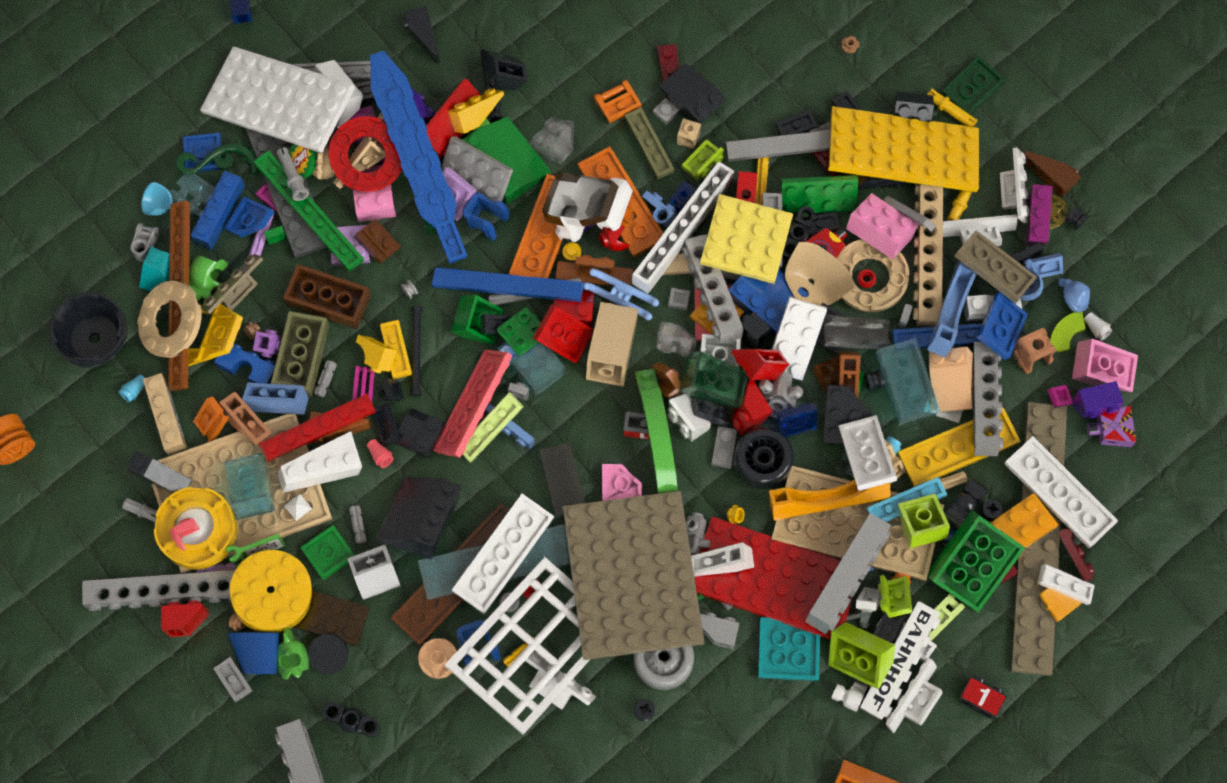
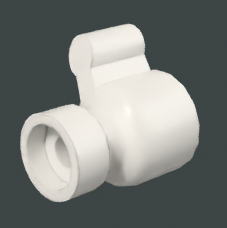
[831,681,867,712]

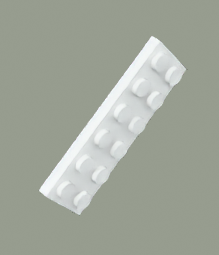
[1004,436,1118,549]
[452,494,554,614]

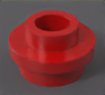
[857,269,876,288]

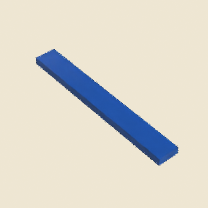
[431,267,584,302]

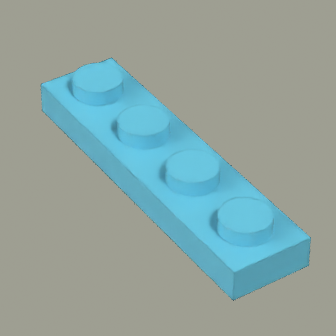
[866,477,947,522]

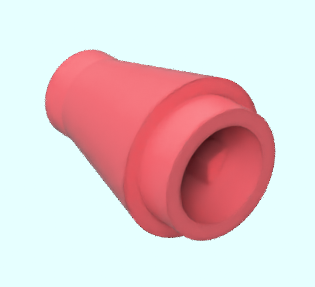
[367,439,393,468]

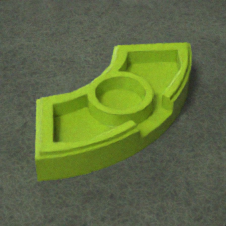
[1050,312,1085,352]

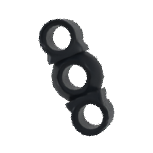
[782,206,815,260]
[945,478,989,531]
[323,702,380,738]

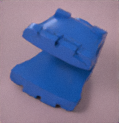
[463,193,510,241]
[457,620,501,666]

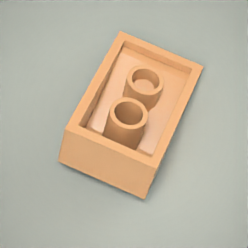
[929,347,974,412]

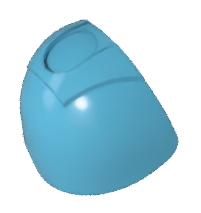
[141,182,173,216]

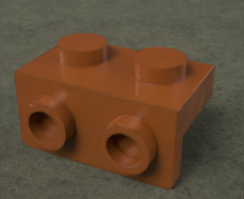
[652,362,684,399]

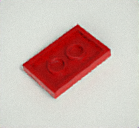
[533,304,594,363]

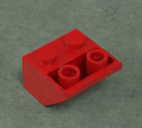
[731,349,789,381]
[161,601,209,637]

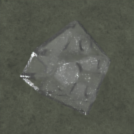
[529,117,574,163]
[657,321,696,357]

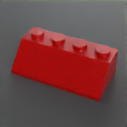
[426,78,481,161]

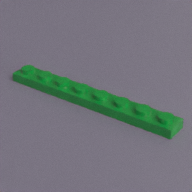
[254,150,364,272]

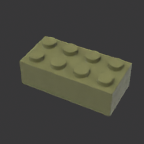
[271,311,330,397]

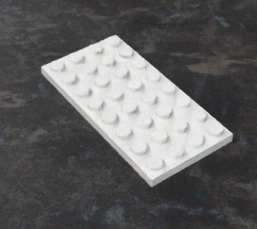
[200,46,355,153]

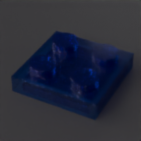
[777,403,818,437]

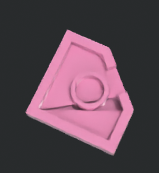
[602,464,642,501]

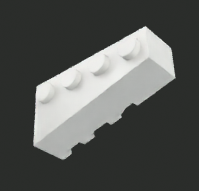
[278,431,362,493]

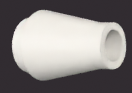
[1084,312,1112,340]

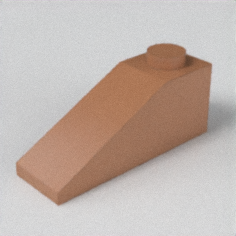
[219,392,272,445]

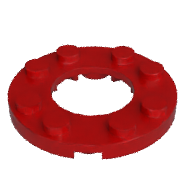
[328,116,402,193]

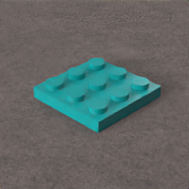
[758,617,820,681]

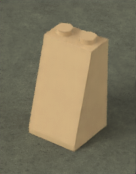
[586,302,638,386]

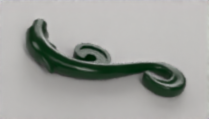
[176,139,259,175]

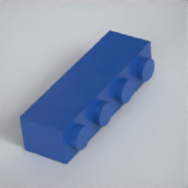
[191,171,245,251]

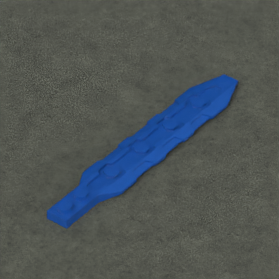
[370,51,467,264]

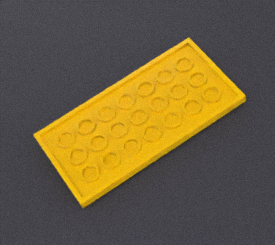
[828,106,979,192]

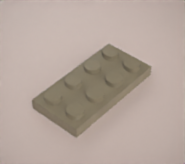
[955,230,1037,304]

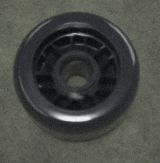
[734,428,794,489]

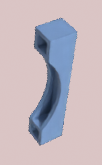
[927,260,976,358]

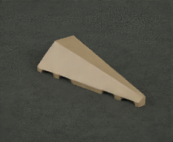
[333,112,385,188]

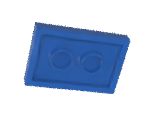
[976,292,1028,360]

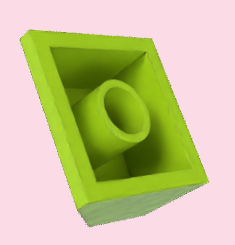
[898,493,950,549]

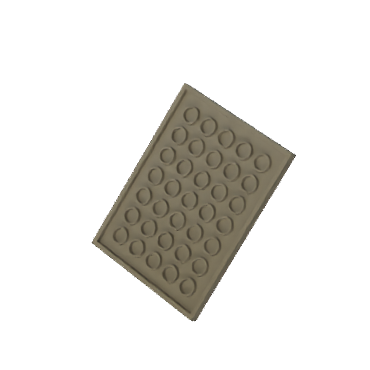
[563,491,704,660]

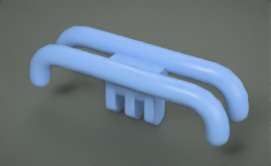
[584,268,659,320]

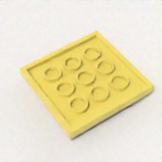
[700,194,793,284]

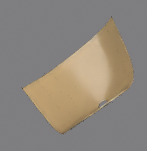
[785,242,854,305]

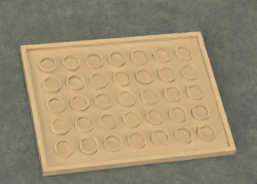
[152,414,333,574]

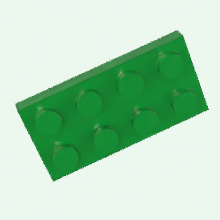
[781,175,858,214]

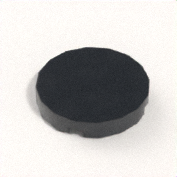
[308,634,348,674]

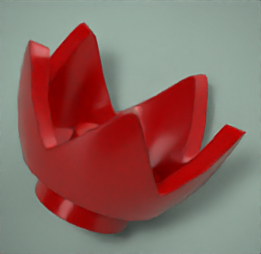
[599,225,630,251]

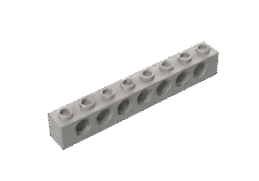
[82,570,235,611]

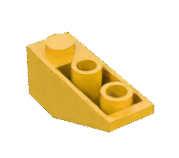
[448,88,504,133]

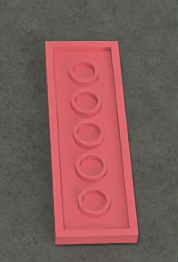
[433,350,512,458]

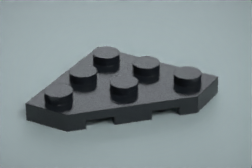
[823,384,883,444]

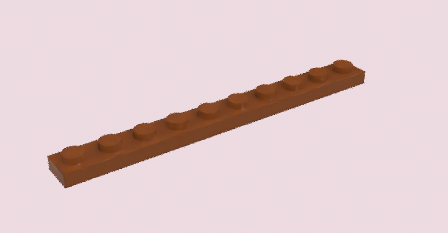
[168,201,190,391]

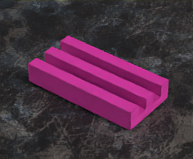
[352,366,375,402]

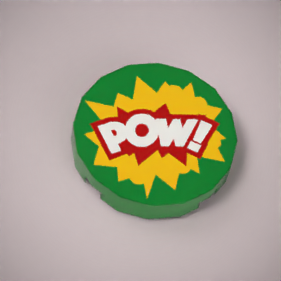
[289,144,317,179]

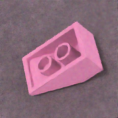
[353,164,396,222]
[1072,339,1138,392]

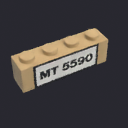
[143,373,188,456]

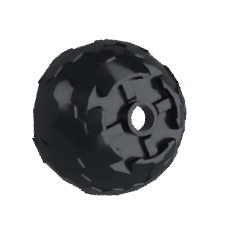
[50,292,127,368]

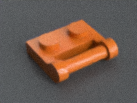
[593,80,642,124]

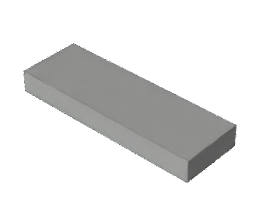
[884,196,935,232]

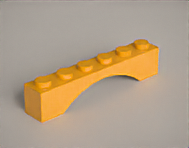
[769,479,890,520]

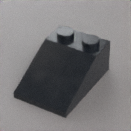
[659,63,727,124]

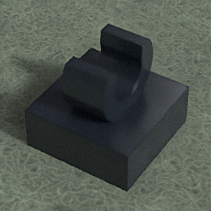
[378,379,404,402]

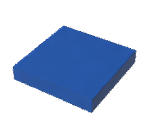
[183,132,223,172]

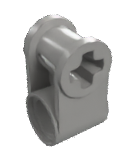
[131,223,159,262]

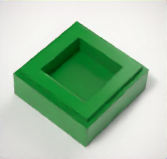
[264,225,287,245]

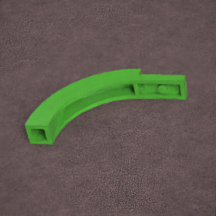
[635,369,678,494]

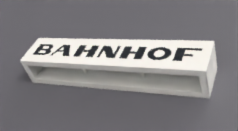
[860,601,941,720]

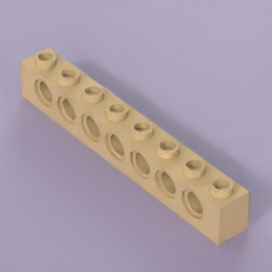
[913,184,943,327]

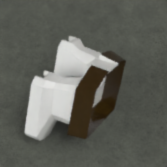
[542,172,633,242]

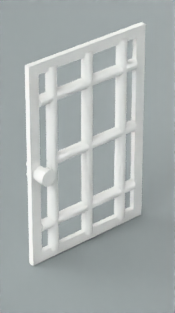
[444,558,590,735]

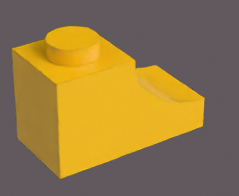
[356,335,397,373]

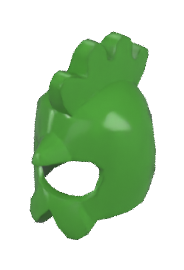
[189,255,228,301]
[277,628,309,680]

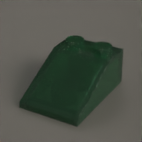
[679,351,747,408]

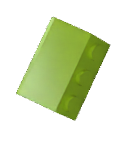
[828,622,895,689]

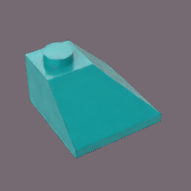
[139,247,190,292]

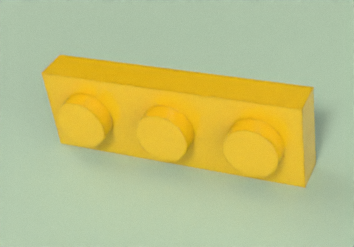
[380,320,412,379]

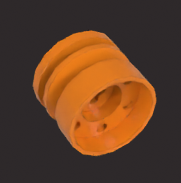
[0,414,35,465]

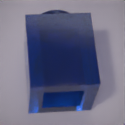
[230,0,253,24]

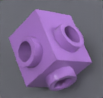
[253,329,283,358]

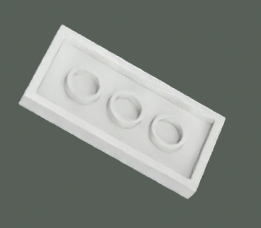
[771,296,827,380]
[838,415,897,491]

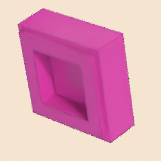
[1047,385,1073,408]

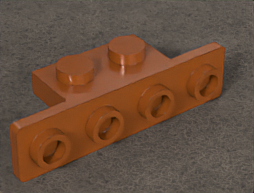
[556,255,633,286]

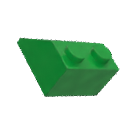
[451,294,503,345]

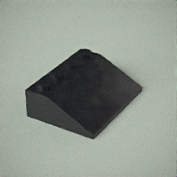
[376,477,461,560]

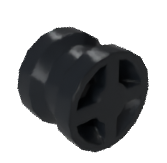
[1065,206,1089,230]
[864,369,885,392]
[980,499,1002,522]
[635,699,655,722]

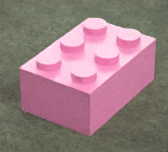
[846,193,918,259]

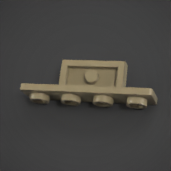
[201,254,263,314]

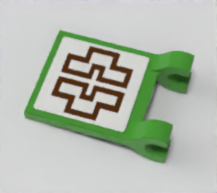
[226,533,286,569]

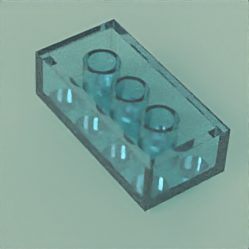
[876,338,940,426]

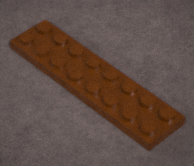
[391,504,509,646]

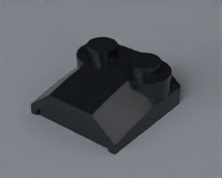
[394,408,446,459]

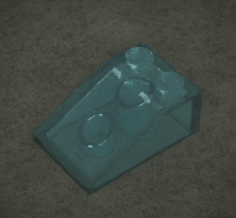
[224,453,275,520]

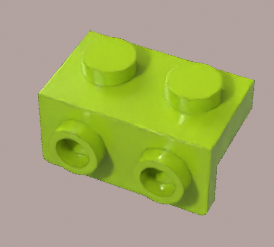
[682,139,724,182]
[878,575,912,618]

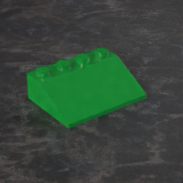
[463,116,552,205]
[927,510,1025,613]

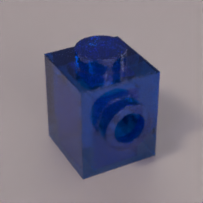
[670,181,697,213]

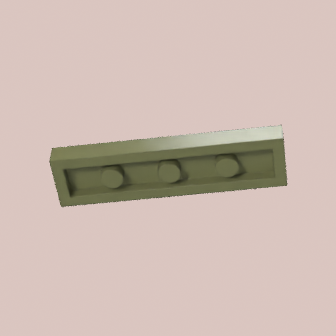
[625,107,675,180]

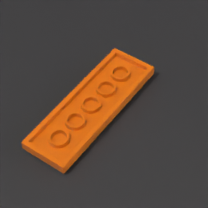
[578,147,664,258]
[509,174,564,278]

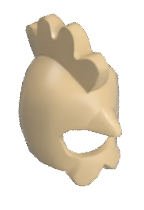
[312,144,334,179]

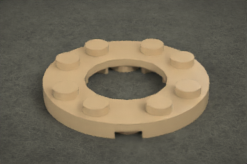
[837,239,909,312]
[137,281,201,358]

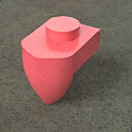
[169,518,200,551]

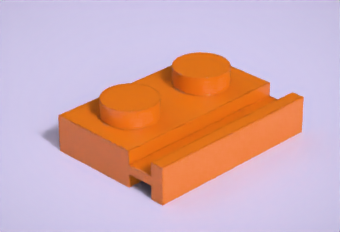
[193,396,229,442]

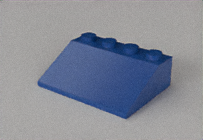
[729,269,809,338]

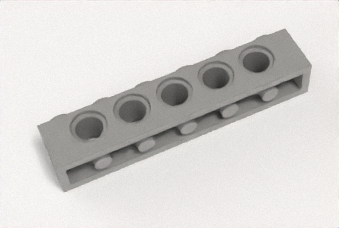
[682,234,743,343]
[972,342,1003,456]

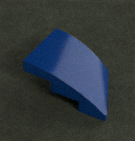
[228,633,279,675]

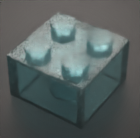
[511,342,566,397]

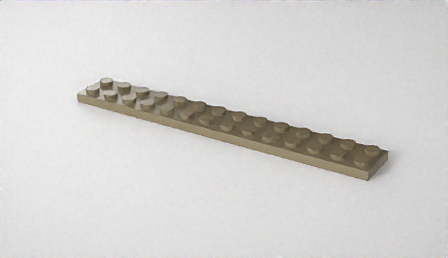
[1011,402,1067,676]

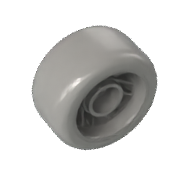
[634,646,694,690]

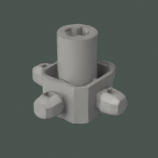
[759,371,803,419]

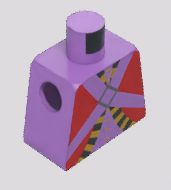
[1087,406,1136,447]

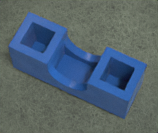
[214,343,276,384]

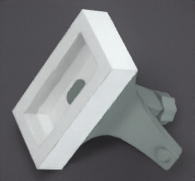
[847,587,882,628]

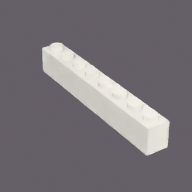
[632,162,734,294]

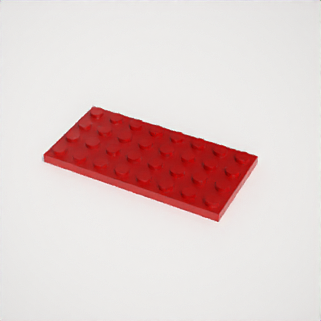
[694,517,859,640]

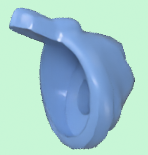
[1020,258,1043,301]
[1058,278,1090,313]

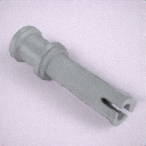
[277,148,309,201]

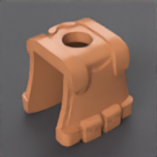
[1012,328,1057,374]

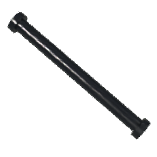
[410,306,423,397]

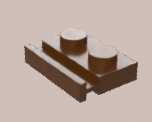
[354,219,401,265]

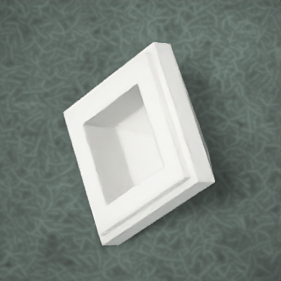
[284,494,312,521]

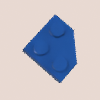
[224,197,274,238]

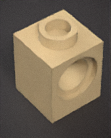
[677,119,701,149]

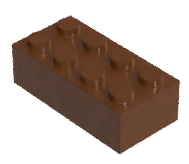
[283,264,371,330]

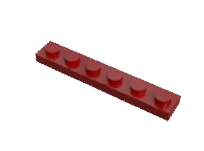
[259,394,376,462]

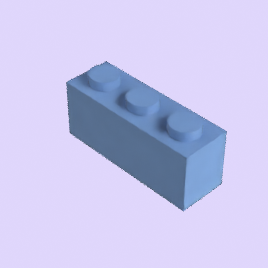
[242,383,309,415]

